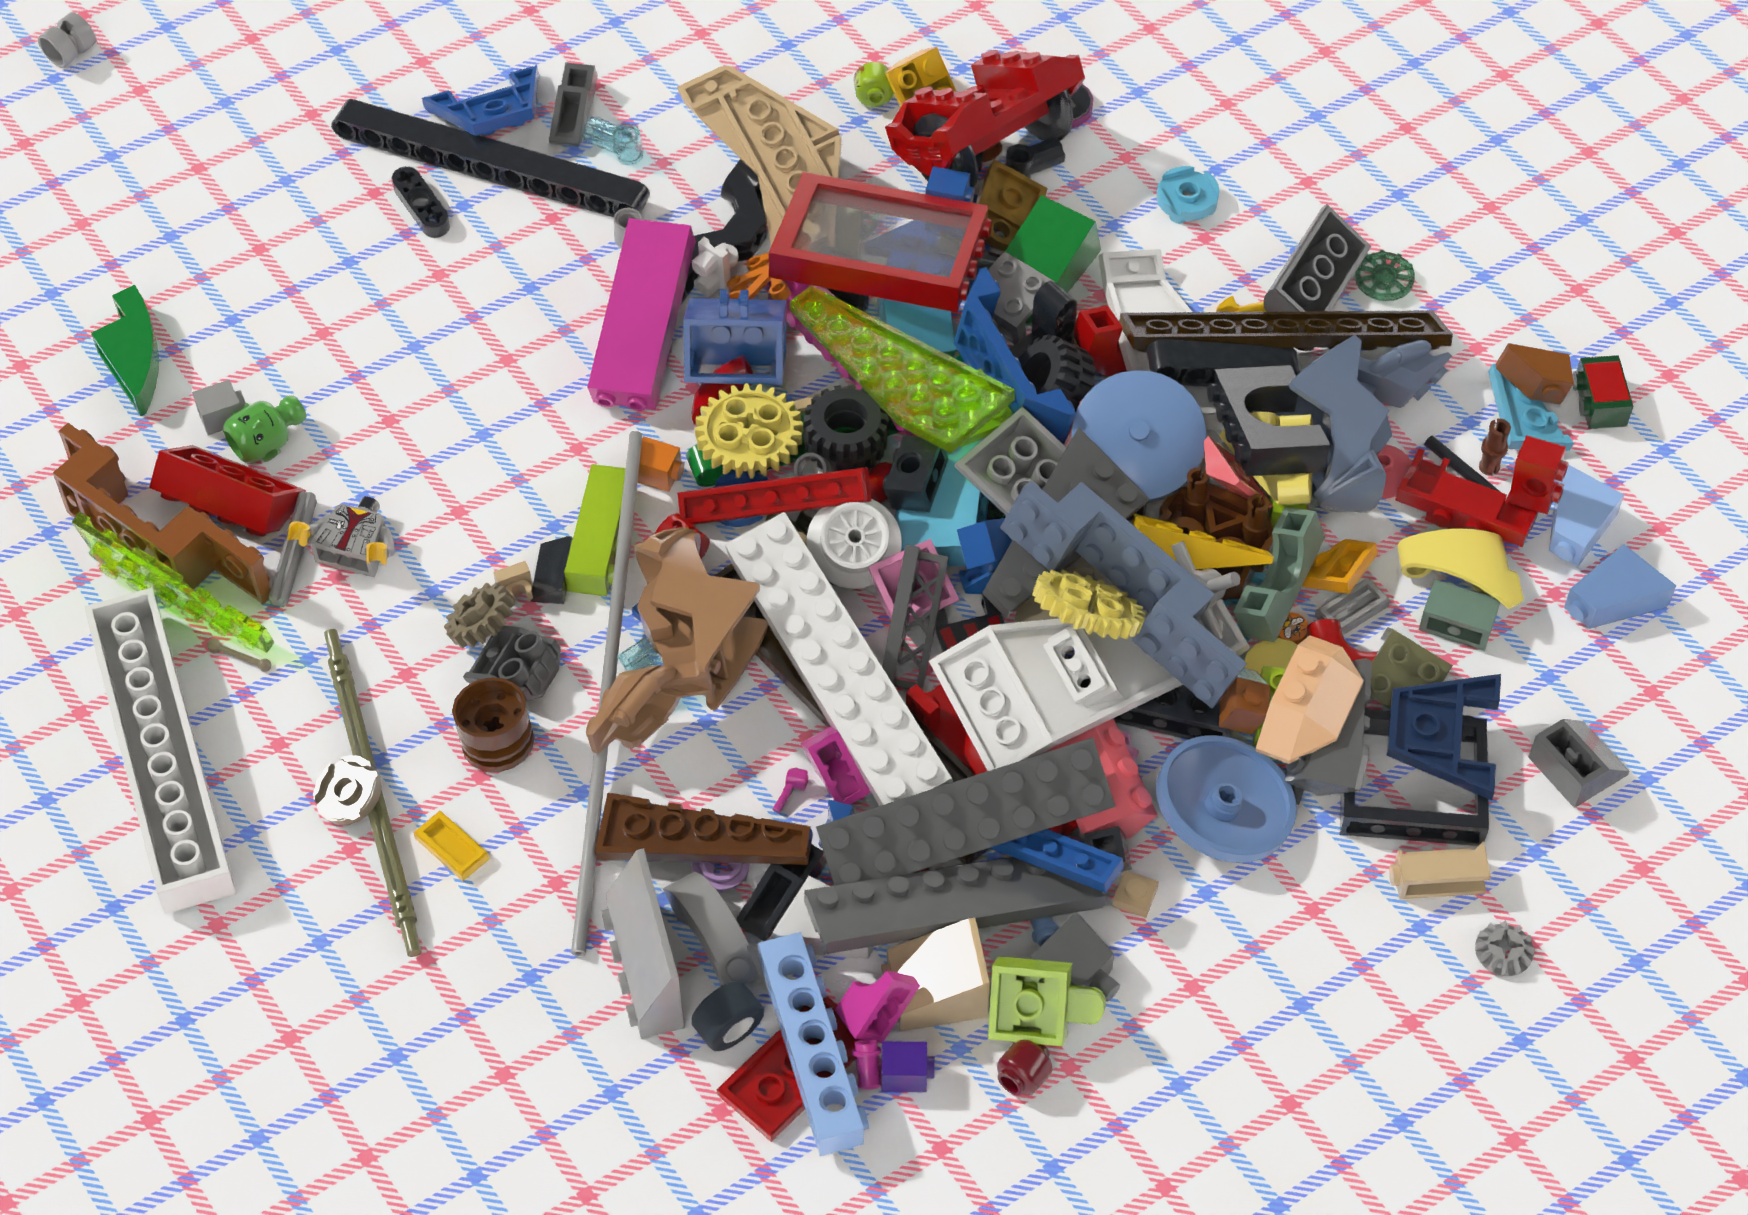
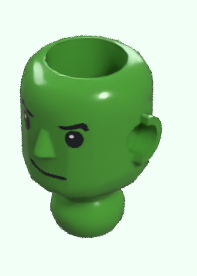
[223,395,307,464]

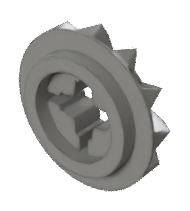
[1475,920,1535,976]

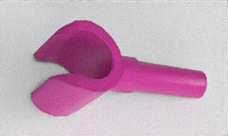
[772,768,809,814]

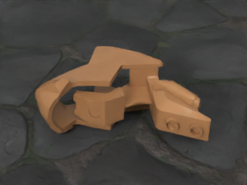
[586,527,768,754]

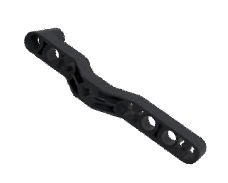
[681,159,767,305]

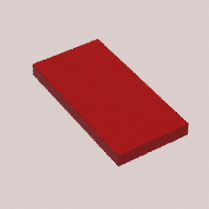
[716,996,861,1142]

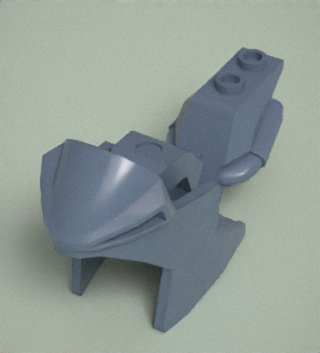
[1275,335,1452,513]

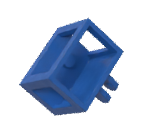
[683,289,787,385]

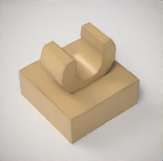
[493,561,533,606]

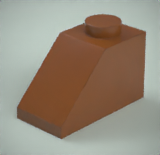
[1495,343,1574,405]

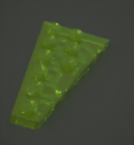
[72,511,275,653]

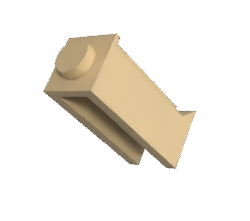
[1389,841,1491,899]

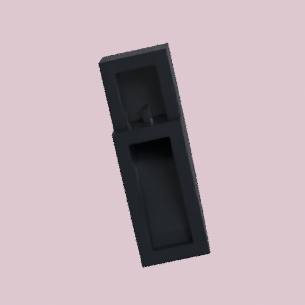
[736,844,827,941]

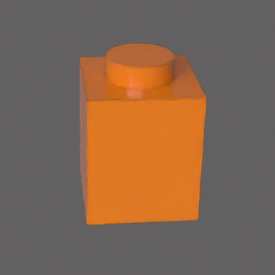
[638,436,685,492]

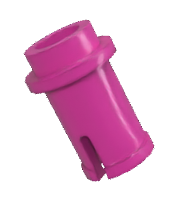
[852,1039,882,1090]

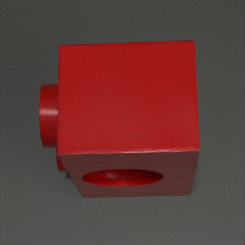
[1508,435,1569,515]

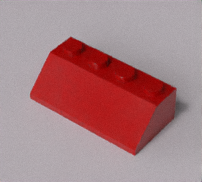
[149,445,306,537]

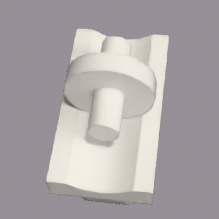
[692,237,738,297]

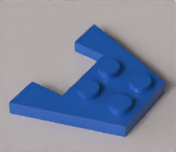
[422,65,539,136]

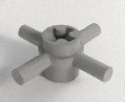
[1171,541,1240,640]

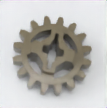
[444,582,515,649]

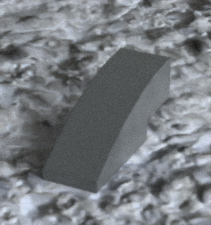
[548,62,598,146]

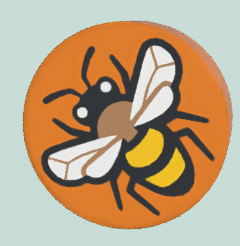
[1277,612,1308,645]

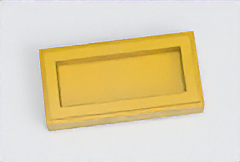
[413,810,489,882]

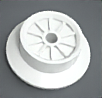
[806,499,902,589]

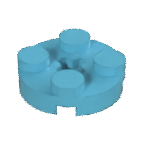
[1156,166,1219,224]

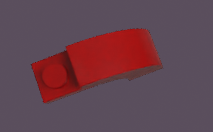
[1074,305,1127,377]

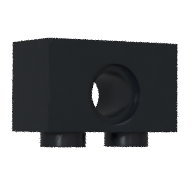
[883,435,949,512]

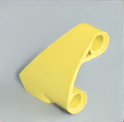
[1219,412,1313,505]
[1397,529,1524,609]

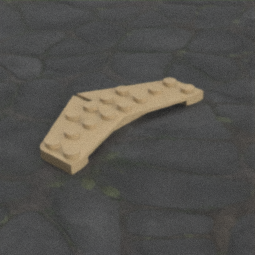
[677,65,842,253]

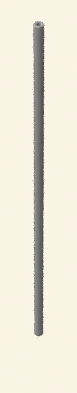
[571,431,643,956]

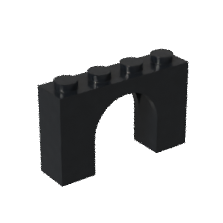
[1207,365,1330,476]

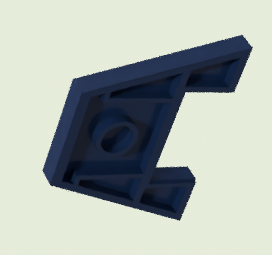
[1386,674,1501,801]

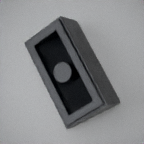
[530,536,573,604]

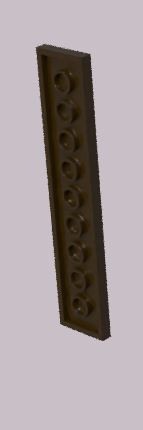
[1119,310,1453,353]

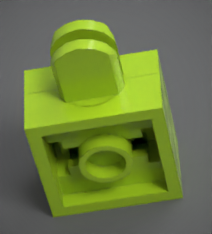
[988,956,1106,1047]

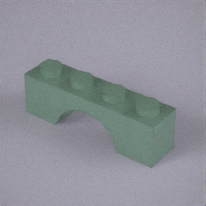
[1233,507,1325,642]

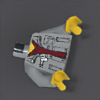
[287,496,395,578]

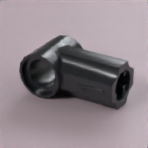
[1005,137,1065,179]

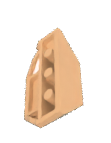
[1256,635,1364,764]

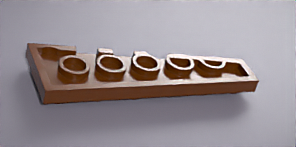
[595,793,813,865]

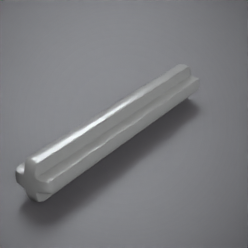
[269,491,317,607]

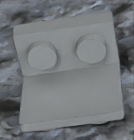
[988,252,1054,345]

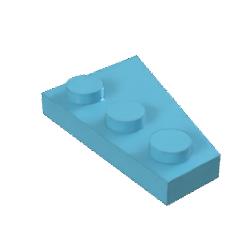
[1488,364,1574,451]

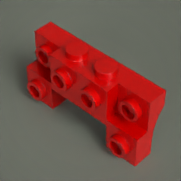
[1395,448,1539,548]

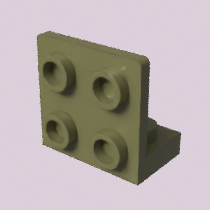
[1371,627,1453,709]

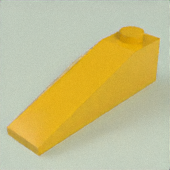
[1131,514,1274,569]

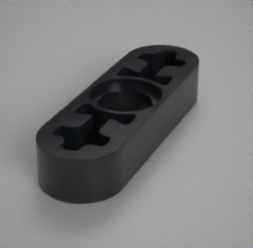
[392,166,450,238]

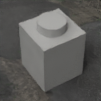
[192,379,246,436]

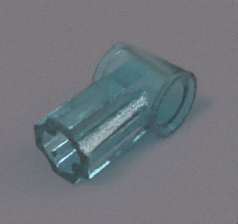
[582,116,644,165]

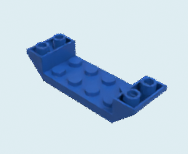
[953,268,1076,445]

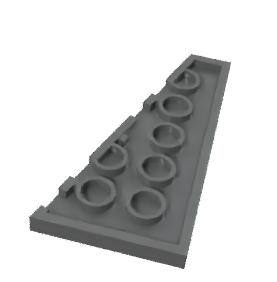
[982,427,1149,618]

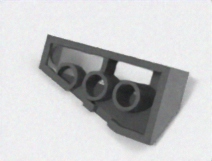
[1284,658,1372,796]

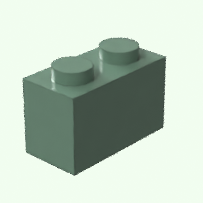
[1419,579,1500,651]

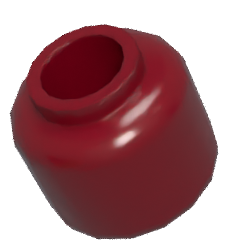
[997,1040,1053,1096]

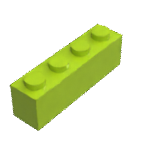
[564,464,637,597]

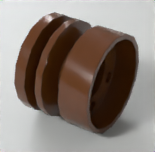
[452,677,535,772]

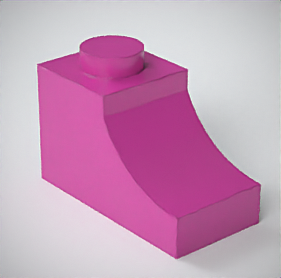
[800,726,871,805]
[835,970,921,1043]

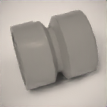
[38,12,96,68]

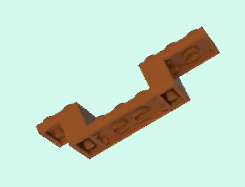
[53,423,271,605]

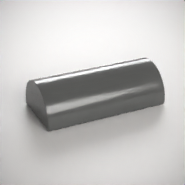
[1263,204,1372,312]

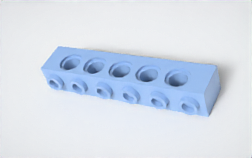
[758,932,869,1156]

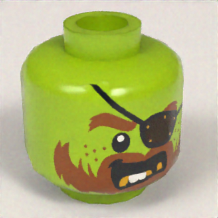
[853,62,894,107]

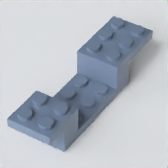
[1000,481,1247,709]

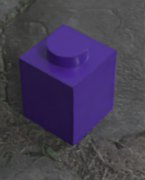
[881,1041,935,1093]

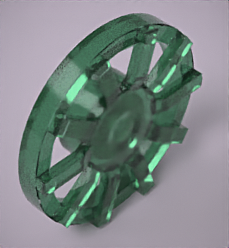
[1355,250,1415,301]

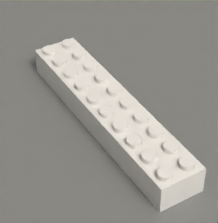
[724,512,953,806]
[84,587,236,914]

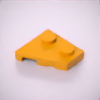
[1302,539,1378,594]

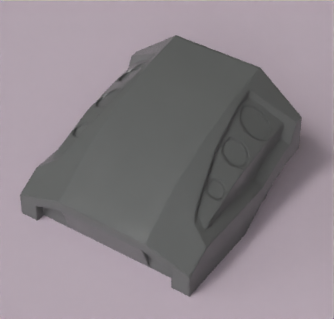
[463,626,561,701]

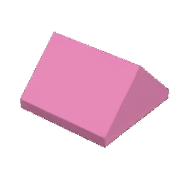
[869,539,959,624]

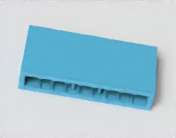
[895,413,989,567]

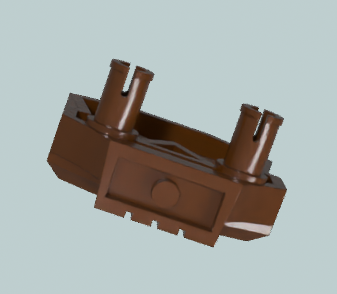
[1158,468,1274,600]

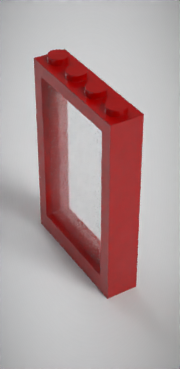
[768,172,993,313]

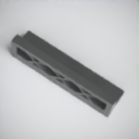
[882,545,949,690]

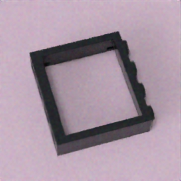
[1340,708,1489,846]

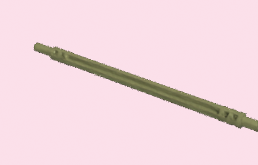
[324,629,422,957]

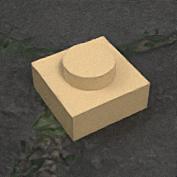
[1112,870,1159,918]

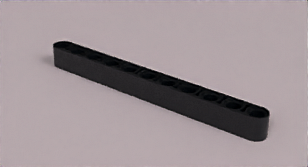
[331,99,650,218]

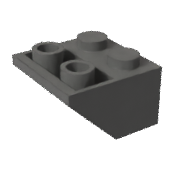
[1528,719,1630,808]

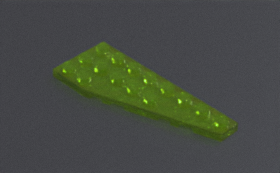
[790,285,1015,453]

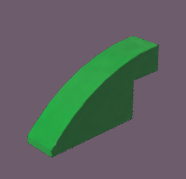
[91,284,159,416]

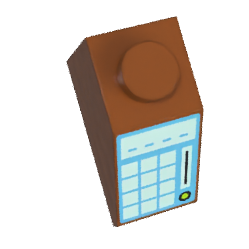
[1219,668,1270,735]

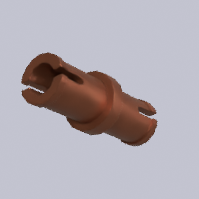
[1479,418,1511,476]

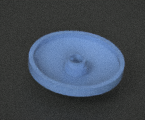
[1071,370,1206,503]
[1156,735,1297,863]

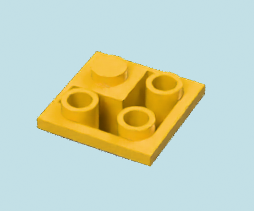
[885,47,956,107]

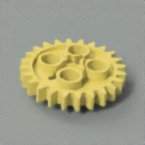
[695,383,803,478]
[1032,569,1146,640]

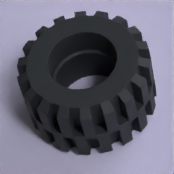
[1018,335,1096,413]
[804,385,888,472]

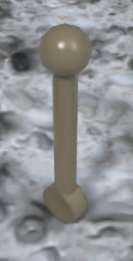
[207,639,272,672]

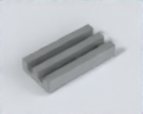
[1315,577,1390,635]

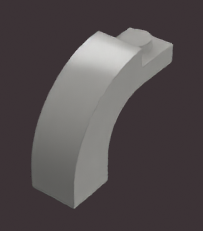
[663,872,760,986]

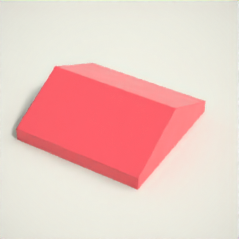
[1204,436,1272,510]

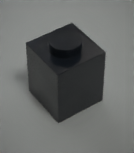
[1084,826,1132,872]

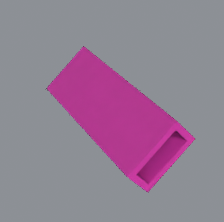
[587,218,696,411]

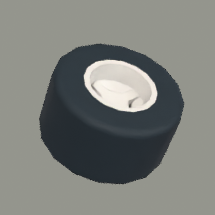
[691,981,764,1052]

